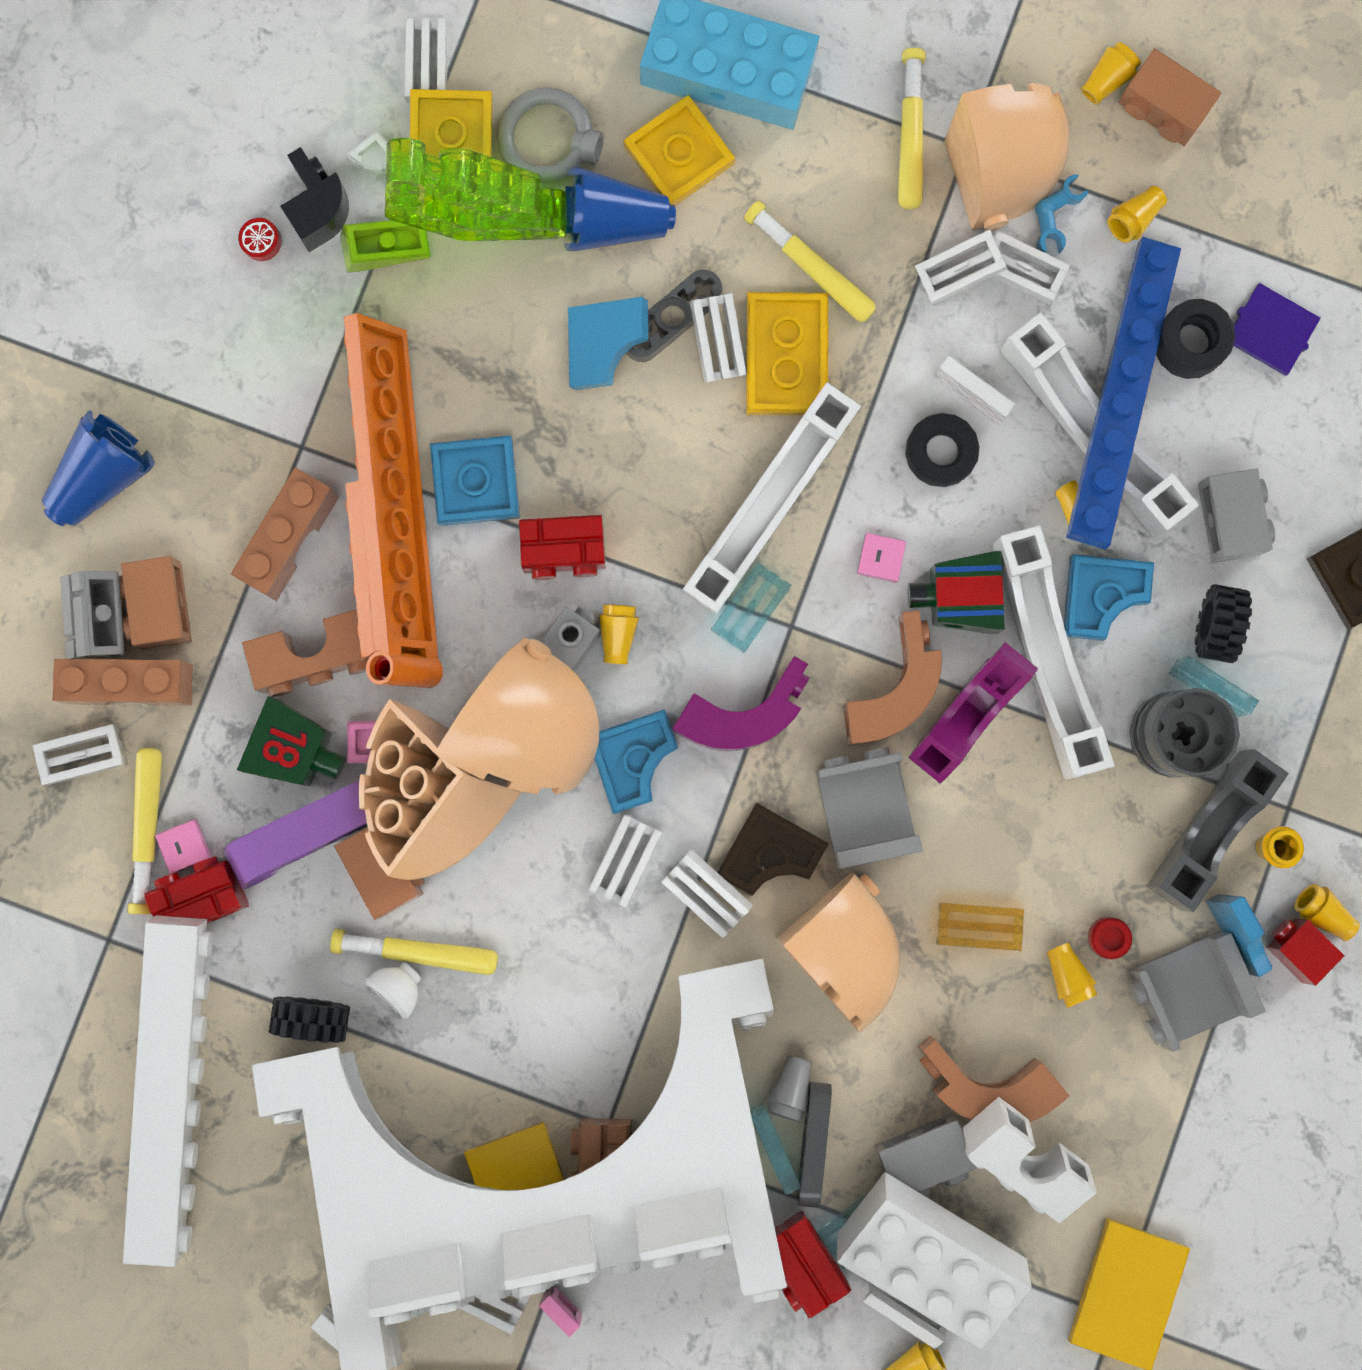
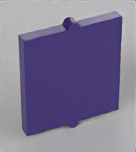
[1233,283,1321,376]

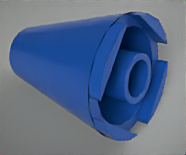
[563,167,676,252]
[42,410,155,526]

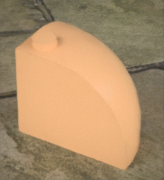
[944,83,1069,231]
[435,637,599,794]
[359,699,522,880]
[776,872,900,1033]

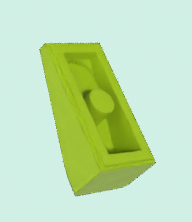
[340,217,431,273]

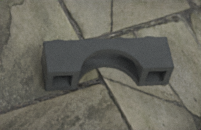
[1147,749,1289,912]

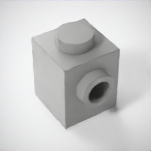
[541,606,601,672]

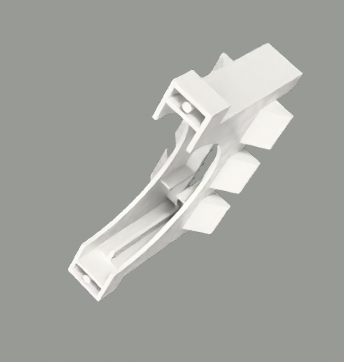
[252,958,787,1370]

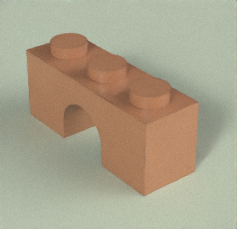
[230,467,339,601]
[242,609,369,698]
[52,659,193,706]

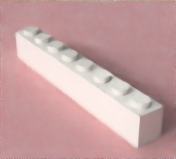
[123,916,213,1267]

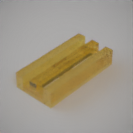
[936,902,1024,951]

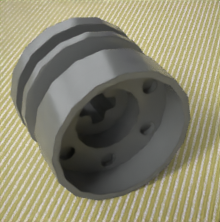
[1130,688,1240,778]

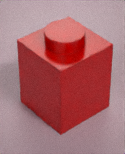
[1266,918,1345,986]

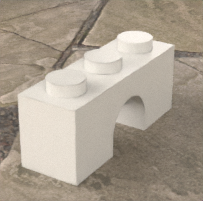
[963,1097,1096,1223]

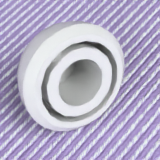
[365,963,422,1020]

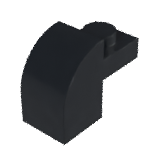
[280,147,349,252]

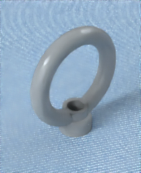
[497,88,604,183]

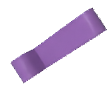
[223,780,367,890]

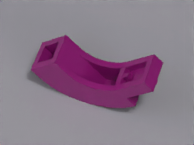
[908,642,1038,784]
[672,656,810,751]

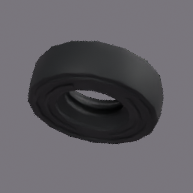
[905,413,980,487]

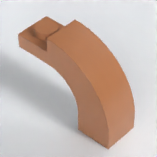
[843,610,942,746]
[917,1036,1070,1122]

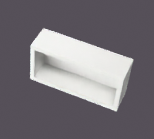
[837,1172,1032,1350]

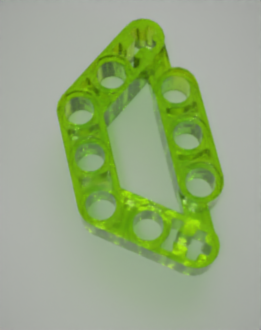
[384,138,566,241]

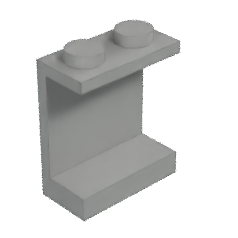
[816,747,923,869]
[1128,931,1266,1052]

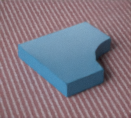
[568,297,649,390]
[1064,554,1154,641]
[594,709,678,814]
[1205,894,1272,977]

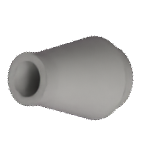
[767,1056,812,1122]

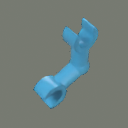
[1035,174,1089,253]

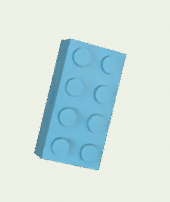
[640,0,820,130]

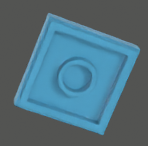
[430,435,520,526]

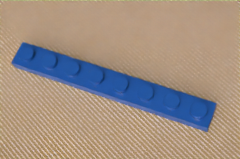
[1066,237,1181,550]

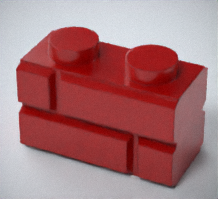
[519,515,606,580]
[144,856,249,924]
[775,1210,852,1318]

